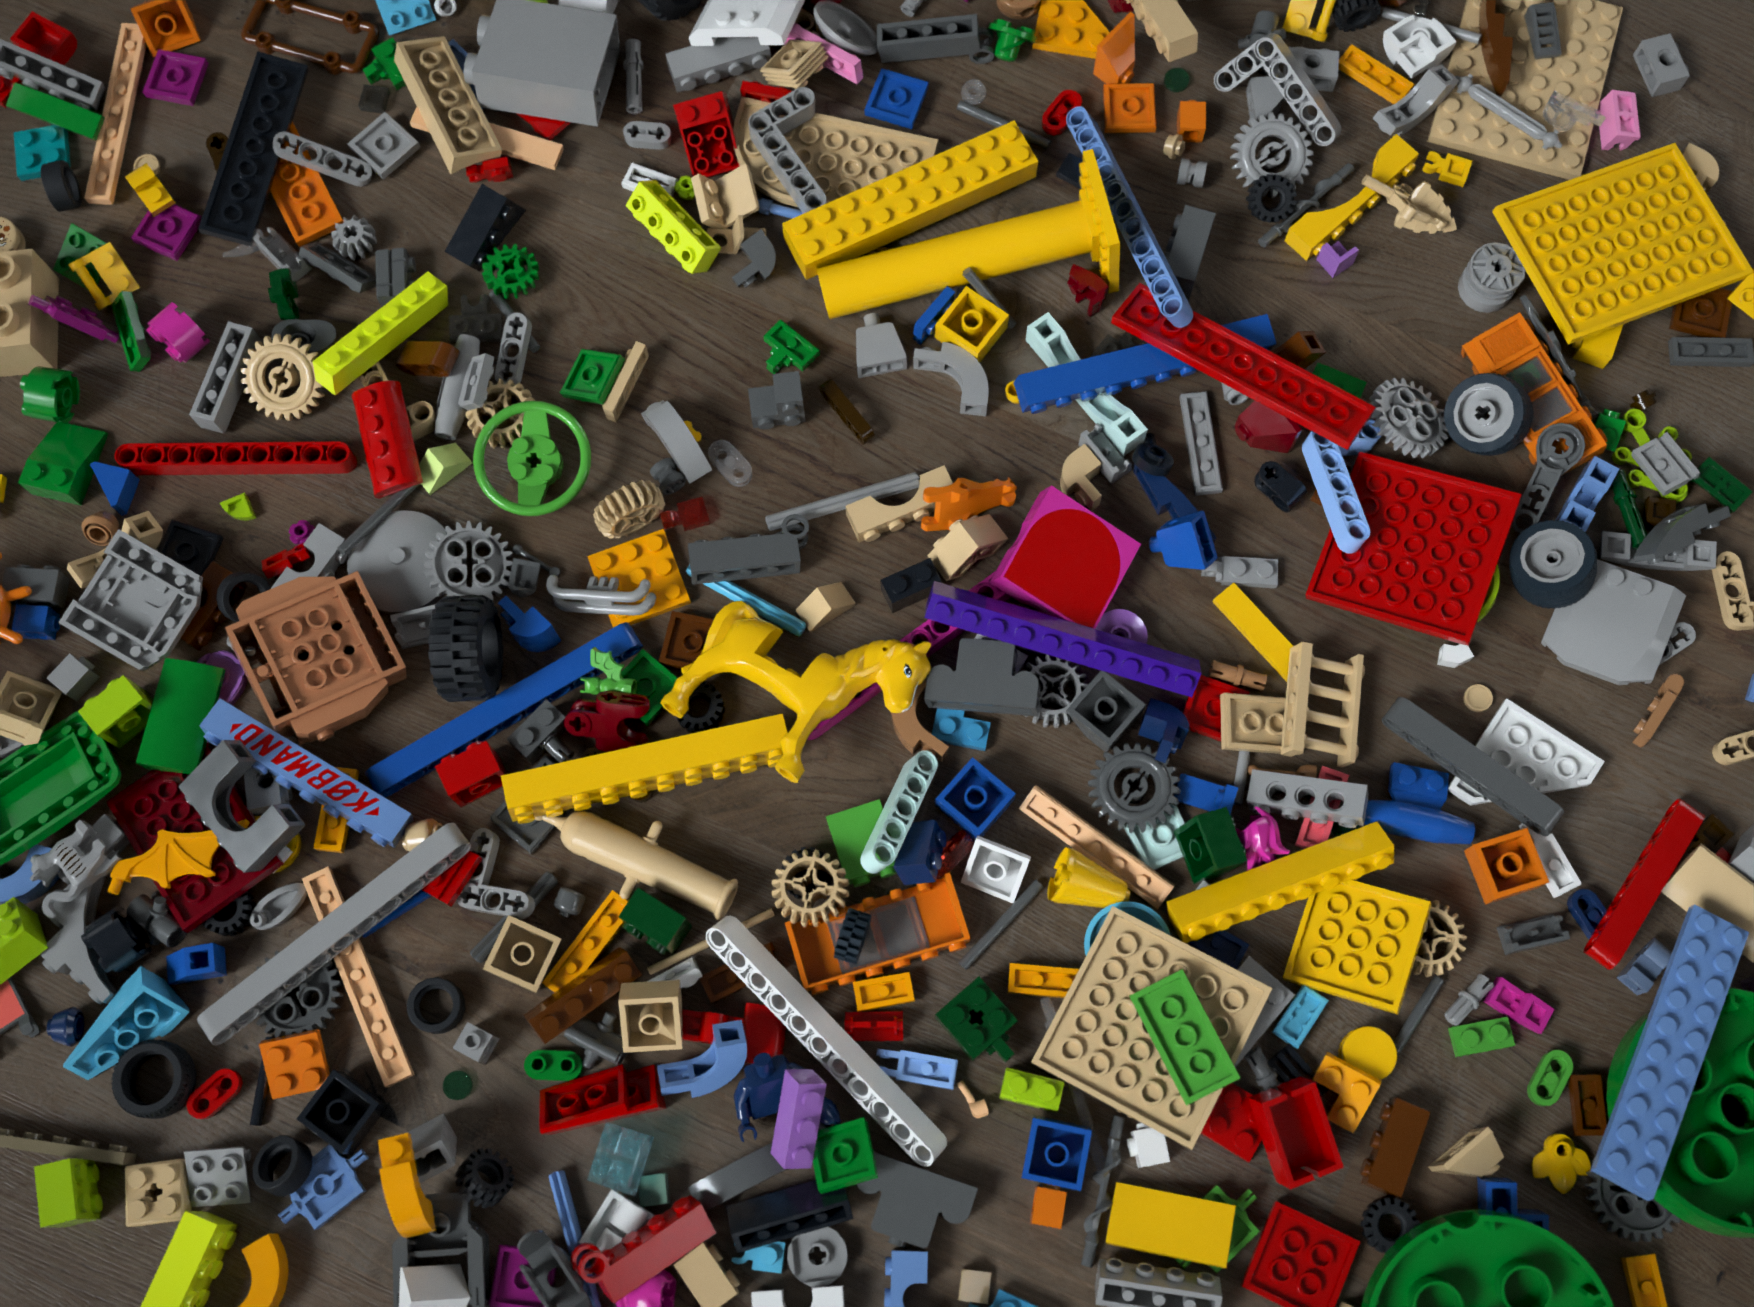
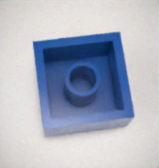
[935,757,1016,840]
[1022,1115,1092,1191]

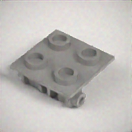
[184,1146,251,1207]

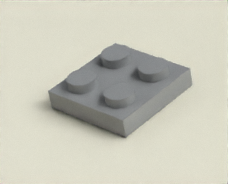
[348,112,421,180]

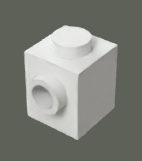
[1127,1123,1170,1168]

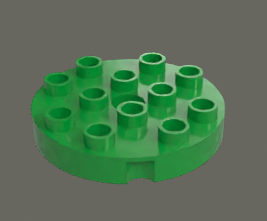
[1607,988,1754,1238]
[1361,1210,1614,1307]

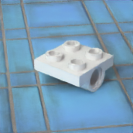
[579,1189,655,1252]

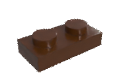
[1568,1075,1607,1136]

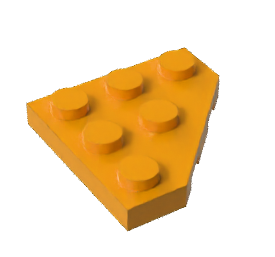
[1032,0,1110,59]

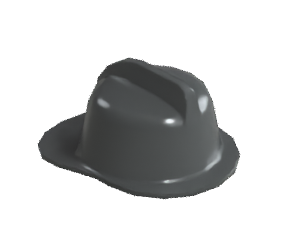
[272,319,336,354]

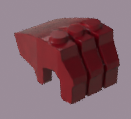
[1067,264,1109,317]

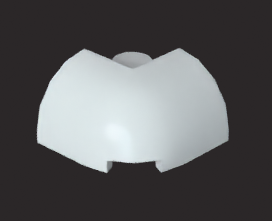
[1383,15,1457,79]

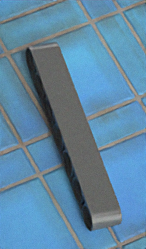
[1382,697,1564,836]

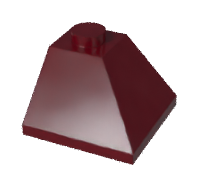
[1234,401,1302,454]

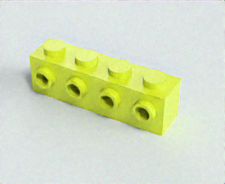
[626,180,721,274]

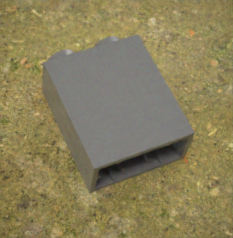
[464,0,620,127]

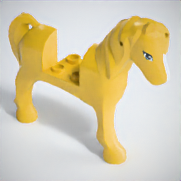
[661,601,931,783]

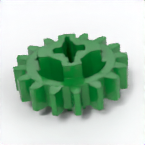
[482,244,539,299]

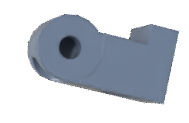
[1616,938,1672,995]

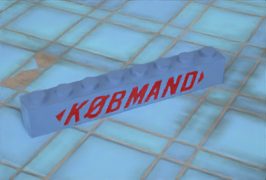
[199,699,414,848]

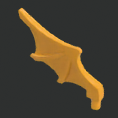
[107,819,250,895]

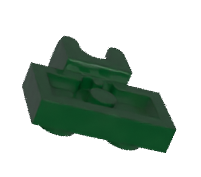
[268,268,300,320]

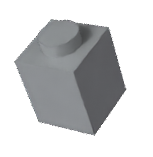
[47,653,100,701]

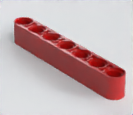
[1583,798,1705,970]

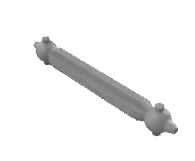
[1455,74,1563,150]

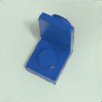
[1174,774,1238,814]

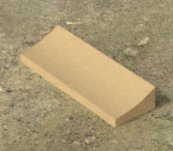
[394,36,502,174]

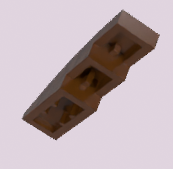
[1479,0,1513,96]

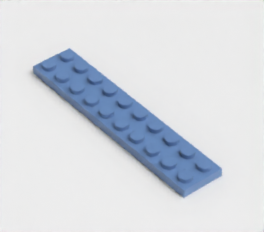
[1591,904,1749,1201]

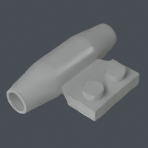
[435,334,495,440]

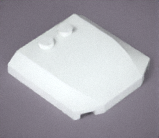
[689,0,805,46]

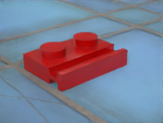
[421,850,482,907]

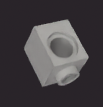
[453,1022,500,1064]

